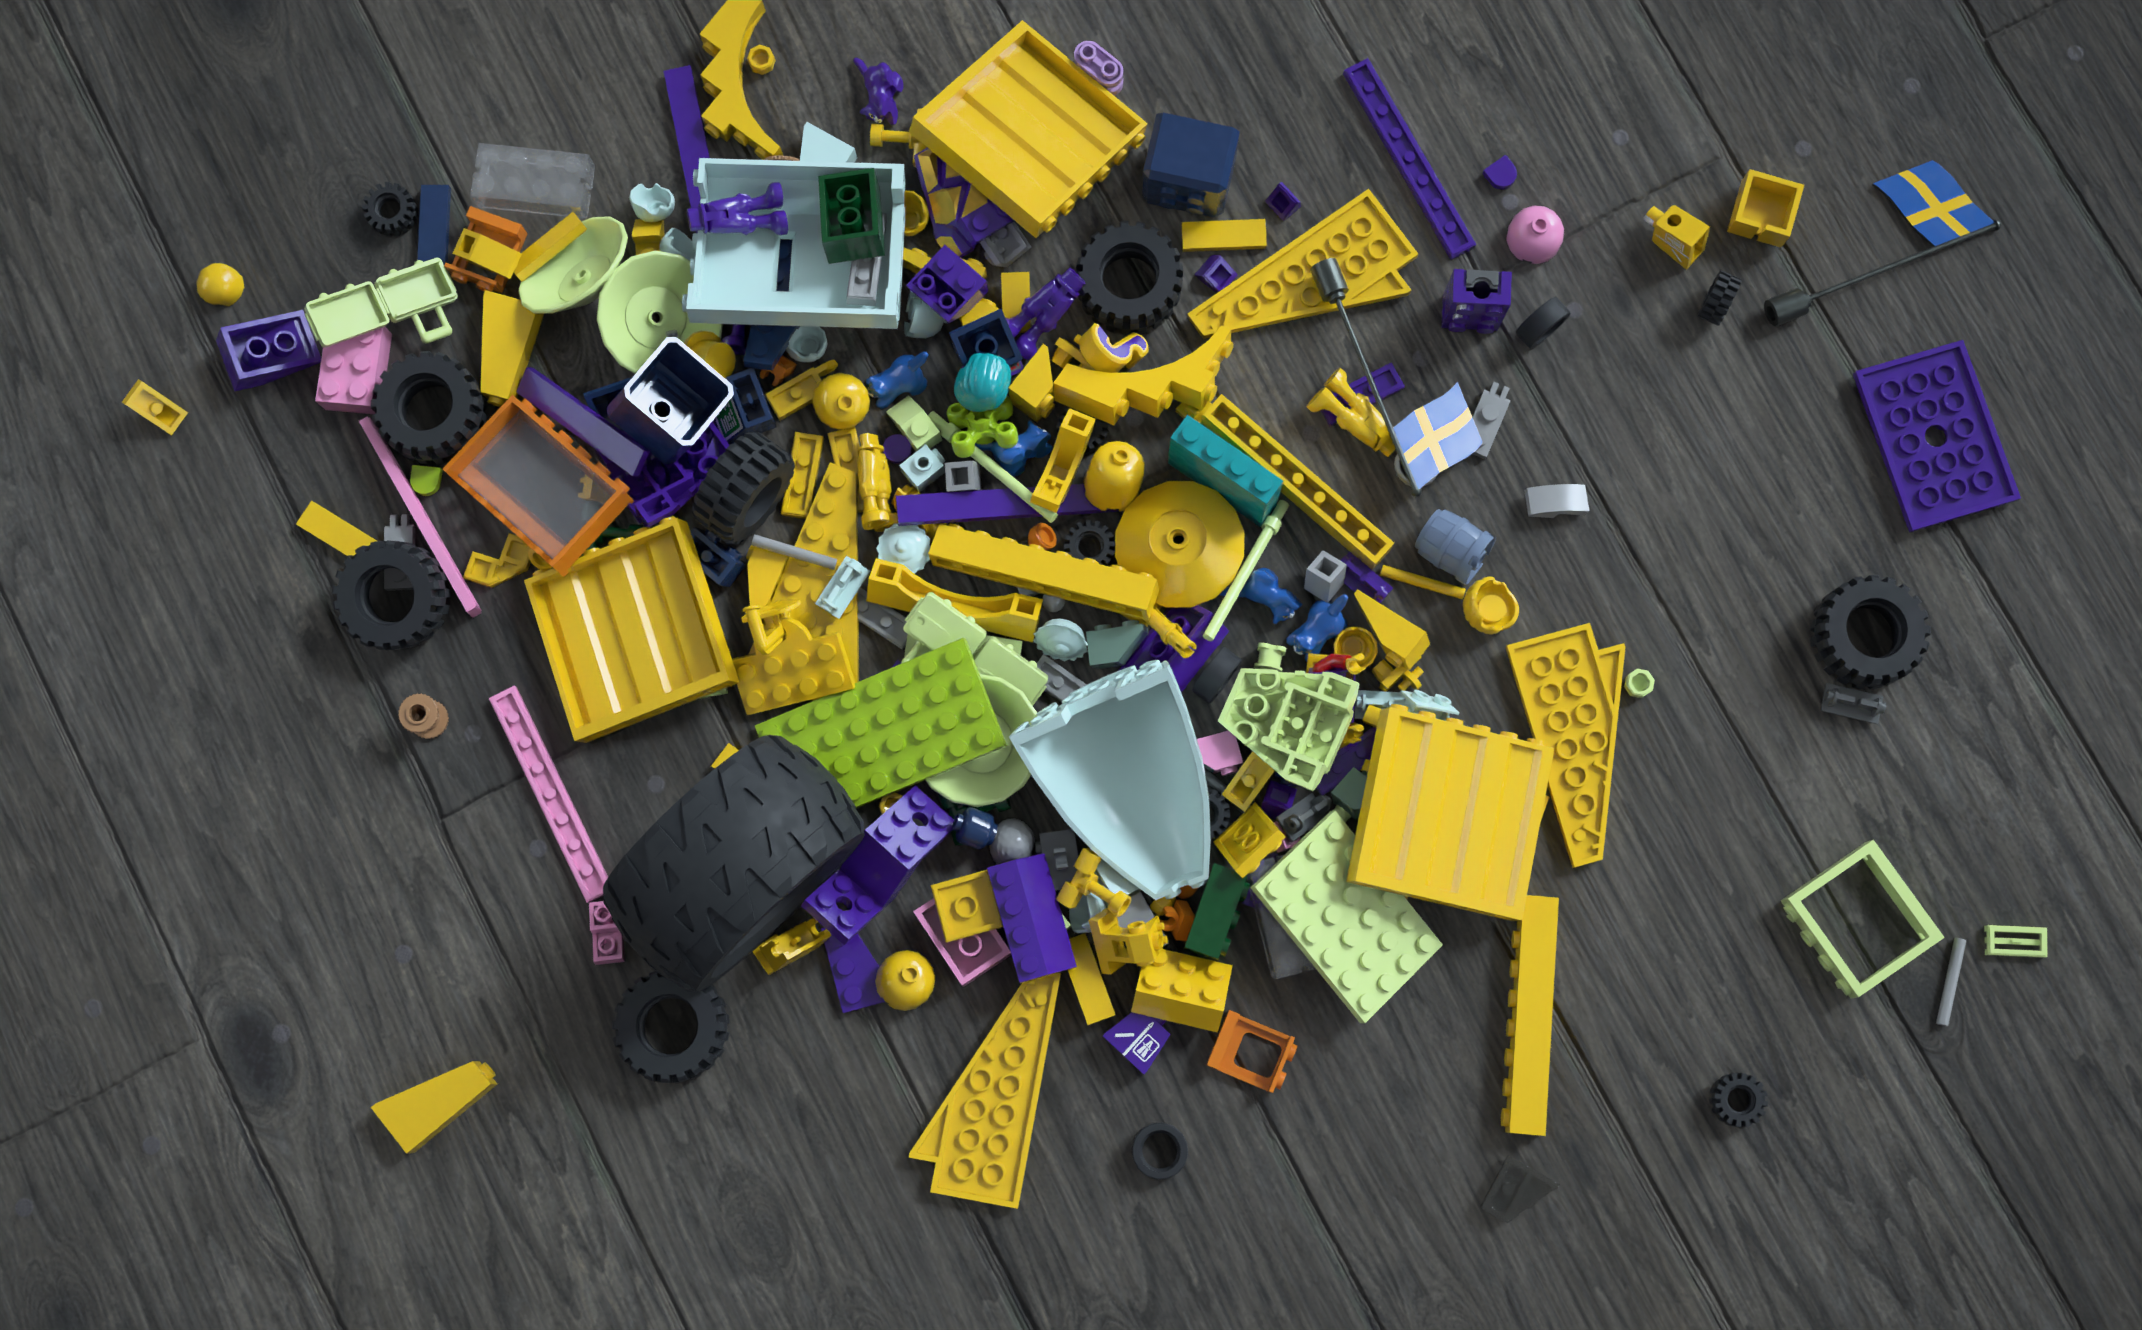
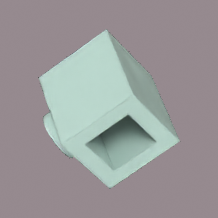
[899,444,945,492]

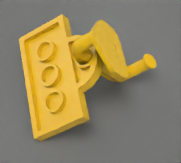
[732,599,855,715]

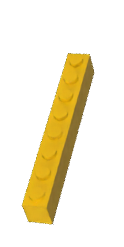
[1202,394,1394,570]
[928,524,1159,621]
[1501,895,1559,1136]

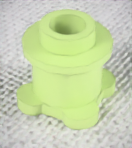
[1254,642,1286,672]

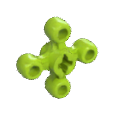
[947,395,1018,458]

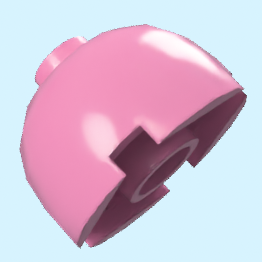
[1506,206,1564,264]

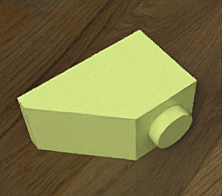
[886,395,942,452]

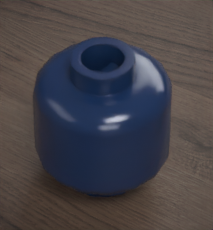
[952,807,998,850]

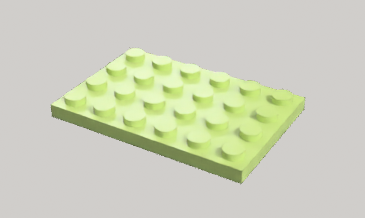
[1251,811,1443,1023]

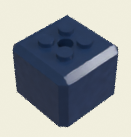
[1142,113,1240,218]
[607,337,734,464]

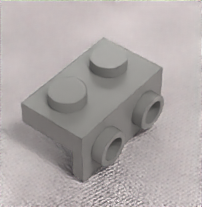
[979,221,1031,267]

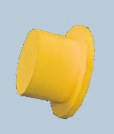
[684,330,736,378]

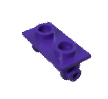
[1340,552,1393,603]

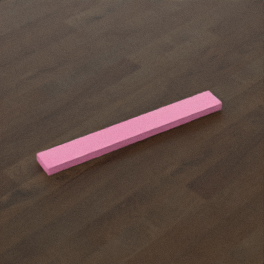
[359,416,482,618]
[489,685,608,903]

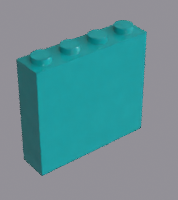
[1168,415,1283,527]

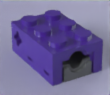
[1441,269,1512,334]

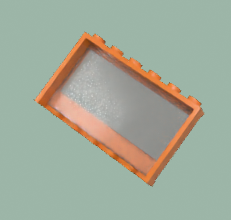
[443,395,634,577]

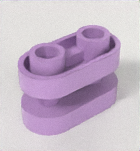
[1074,41,1123,96]

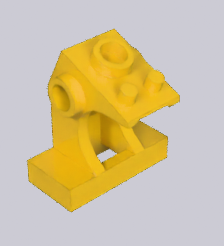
[1088,908,1168,975]

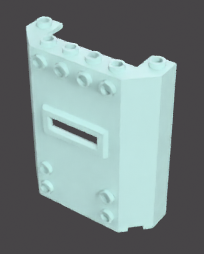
[682,158,905,329]

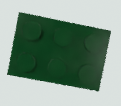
[818,168,885,264]
[1183,863,1250,961]

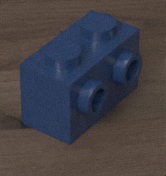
[691,527,747,587]

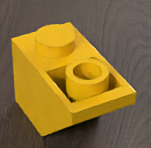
[452,228,522,279]

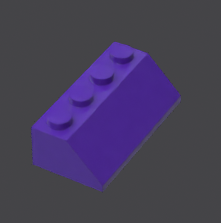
[1118,605,1229,692]
[987,853,1077,983]

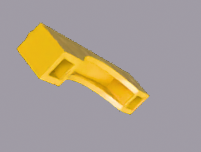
[866,558,1043,642]

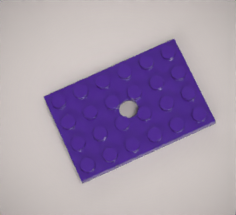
[1853,340,2021,533]

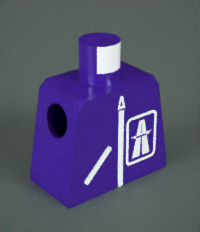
[1103,1012,1171,1075]

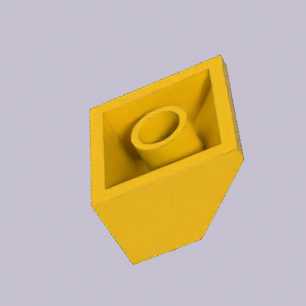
[1009,344,1055,422]

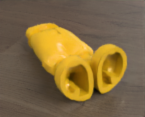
[1306,367,1395,457]
[857,433,898,532]

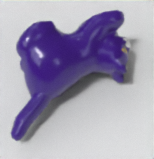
[853,57,904,125]

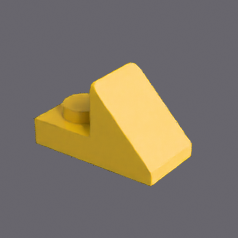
[632,219,665,255]
[122,379,188,435]
[1221,751,1275,812]

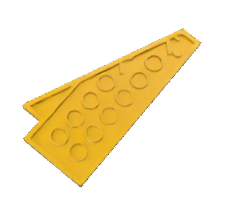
[1187,189,1418,339]
[749,462,859,701]
[1505,623,1625,868]
[909,973,1061,1209]

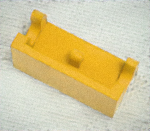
[759,917,832,972]

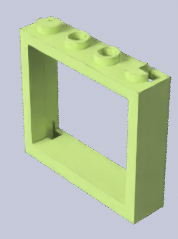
[1781,840,1945,998]

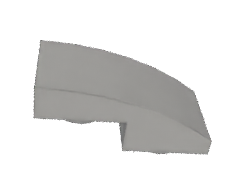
[1524,484,1589,518]

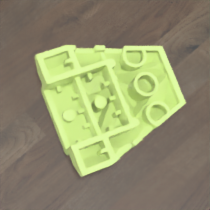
[1218,668,1360,791]

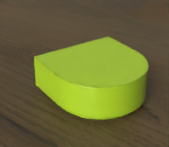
[410,465,443,496]

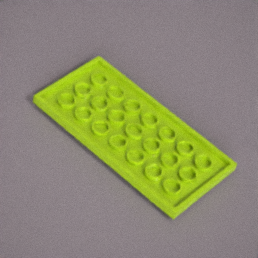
[755,638,1007,809]

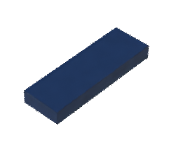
[417,185,451,265]

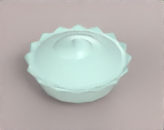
[876,523,931,574]
[1033,619,1088,661]

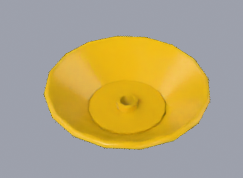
[1115,481,1244,608]

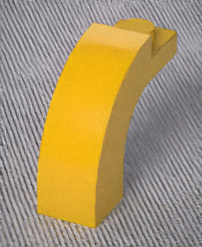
[1030,408,1096,513]

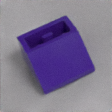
[906,245,988,324]

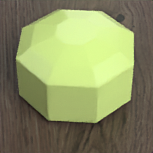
[1624,669,1655,698]

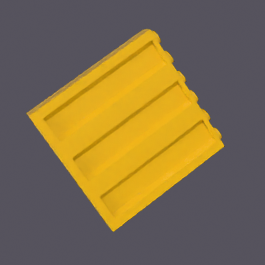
[910,20,1148,238]
[524,516,740,743]
[1346,704,1554,921]

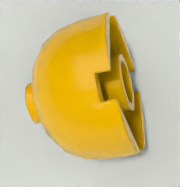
[812,373,870,430]
[875,950,935,1011]

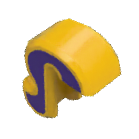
[1079,323,1149,373]

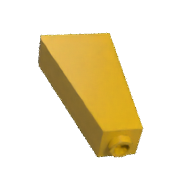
[481,290,544,407]
[371,1061,497,1154]

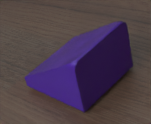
[1195,255,1238,294]
[1261,780,1297,819]

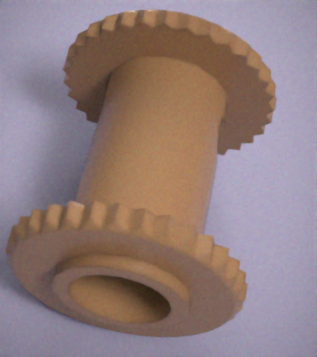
[398,693,449,739]

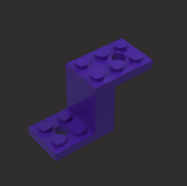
[801,785,954,945]

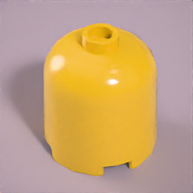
[1084,441,1145,511]

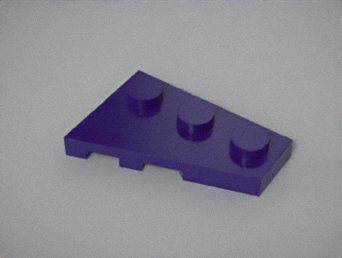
[821,927,886,1013]

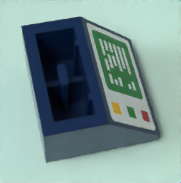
[713,368,777,445]

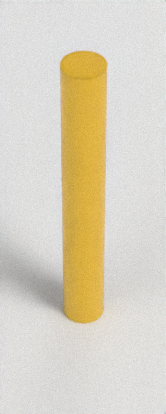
[1380,565,1466,599]

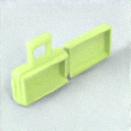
[304,258,458,348]
[902,592,1048,706]

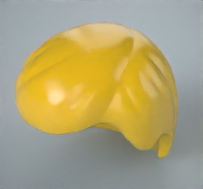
[1463,577,1519,635]

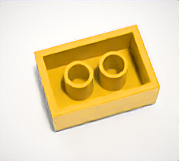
[1131,949,1233,1033]

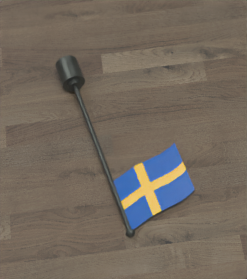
[1764,160,2001,327]
[1310,258,1483,497]

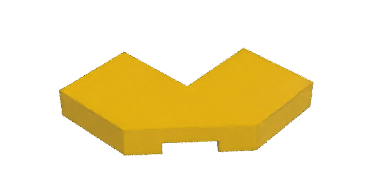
[463,533,531,588]

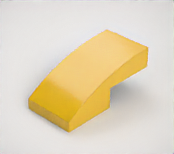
[1001,272,1031,333]

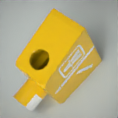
[1644,205,1710,270]

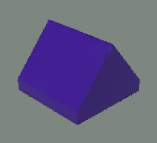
[1265,182,1302,221]

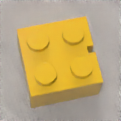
[1727,169,1804,247]

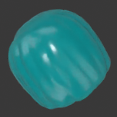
[954,353,1011,412]

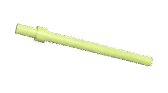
[928,411,1058,523]
[1203,500,1289,641]

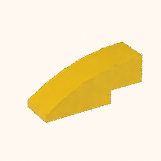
[1068,933,1115,1025]

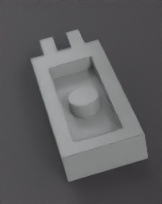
[1472,382,1511,459]
[384,514,415,591]

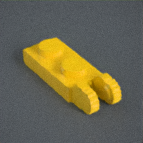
[765,360,838,421]

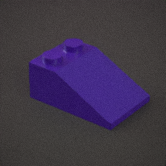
[216,310,321,391]

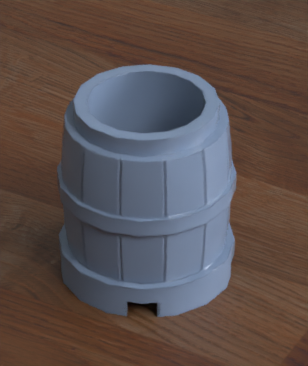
[1415,509,1496,585]

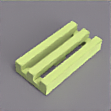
[1984,925,2047,958]

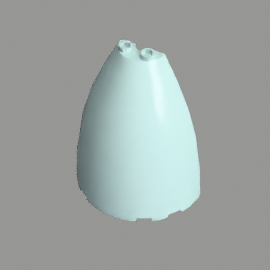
[1009,660,1211,900]

